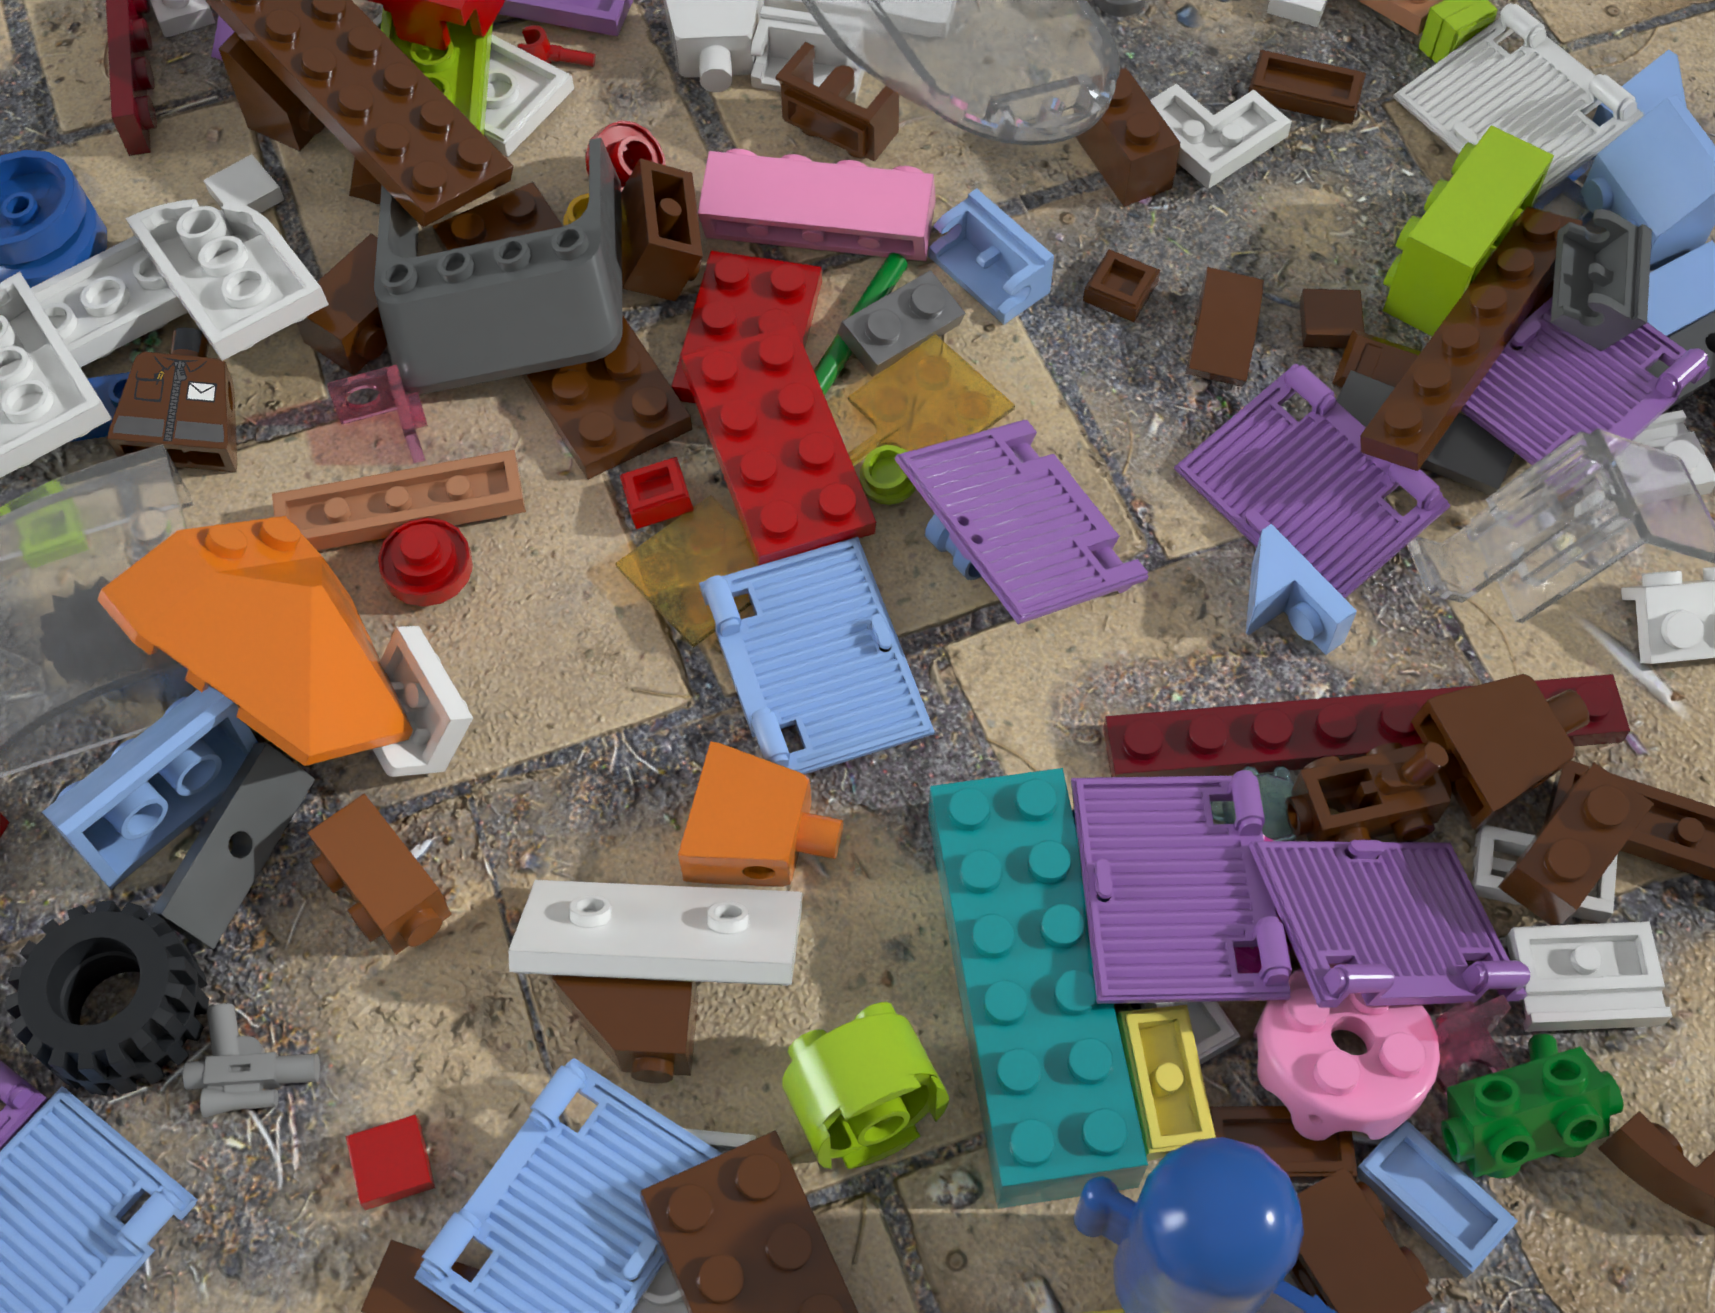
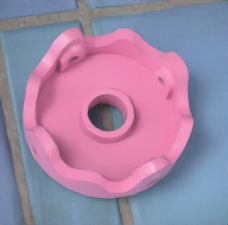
[1253,963,1440,1141]

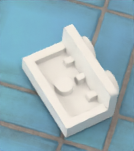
[1621,567,1715,664]
[373,626,473,777]

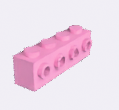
[698,149,936,261]

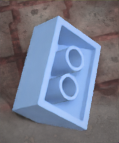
[42,686,258,890]

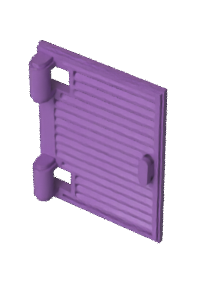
[1461,297,1710,496]
[1174,364,1450,598]
[895,420,1149,624]
[1071,770,1292,1004]
[1249,840,1530,1008]

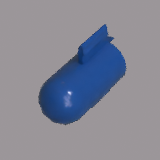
[1074,1137,1337,1313]

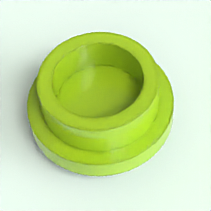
[859,445,916,505]

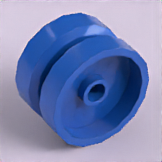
[0,150,108,288]

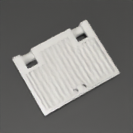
[1393,3,1644,198]

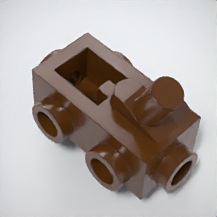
[1285,742,1452,842]

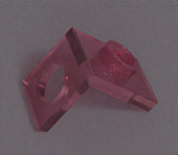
[327,364,428,463]
[1435,995,1511,1097]

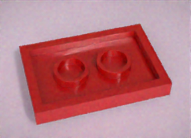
[671,250,822,404]

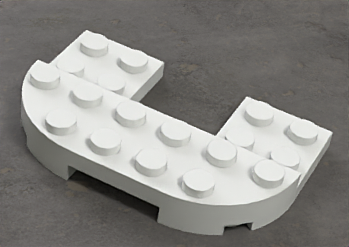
[0,199,329,478]

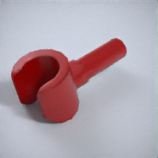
[517,25,596,67]

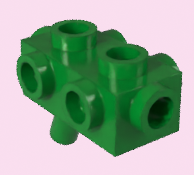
[1441,1034,1624,1178]

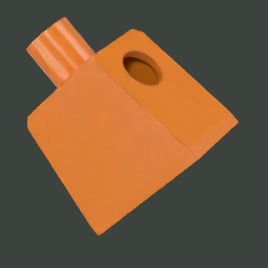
[678,741,844,887]

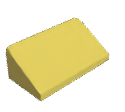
[1116,1005,1216,1161]

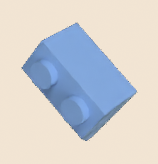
[1580,94,1715,271]

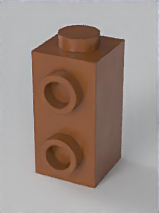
[307,793,452,955]

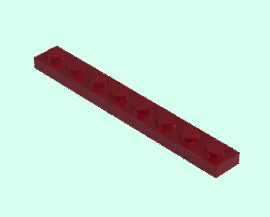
[1103,674,1630,777]

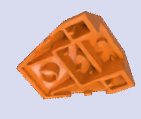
[97,516,413,766]

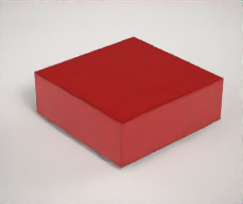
[620,457,694,529]
[345,1114,435,1211]

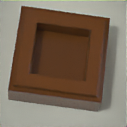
[1083,249,1161,322]
[1299,289,1365,348]

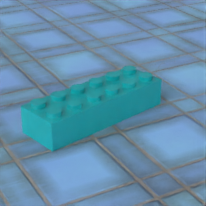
[928,768,1148,1209]

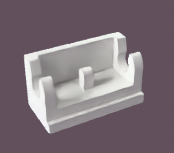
[751,6,868,103]

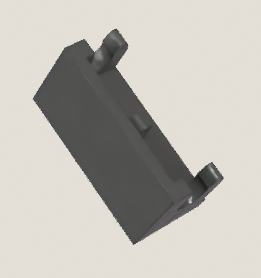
[1551,209,1652,351]

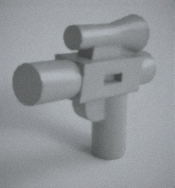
[183,1003,320,1118]

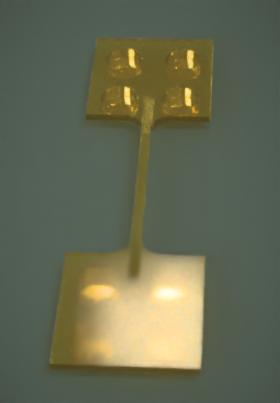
[615,334,1015,648]

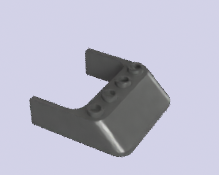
[374,138,623,394]

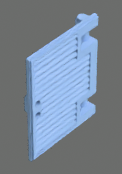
[699,537,935,774]
[414,1058,722,1313]
[0,1086,198,1313]

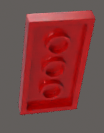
[682,324,877,566]

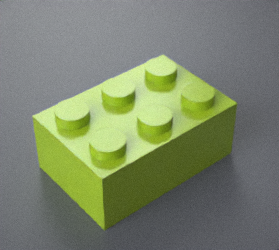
[1383,125,1554,336]

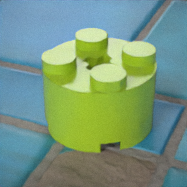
[782,1002,949,1169]

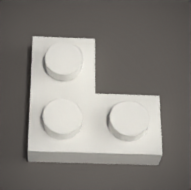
[1150,84,1292,189]

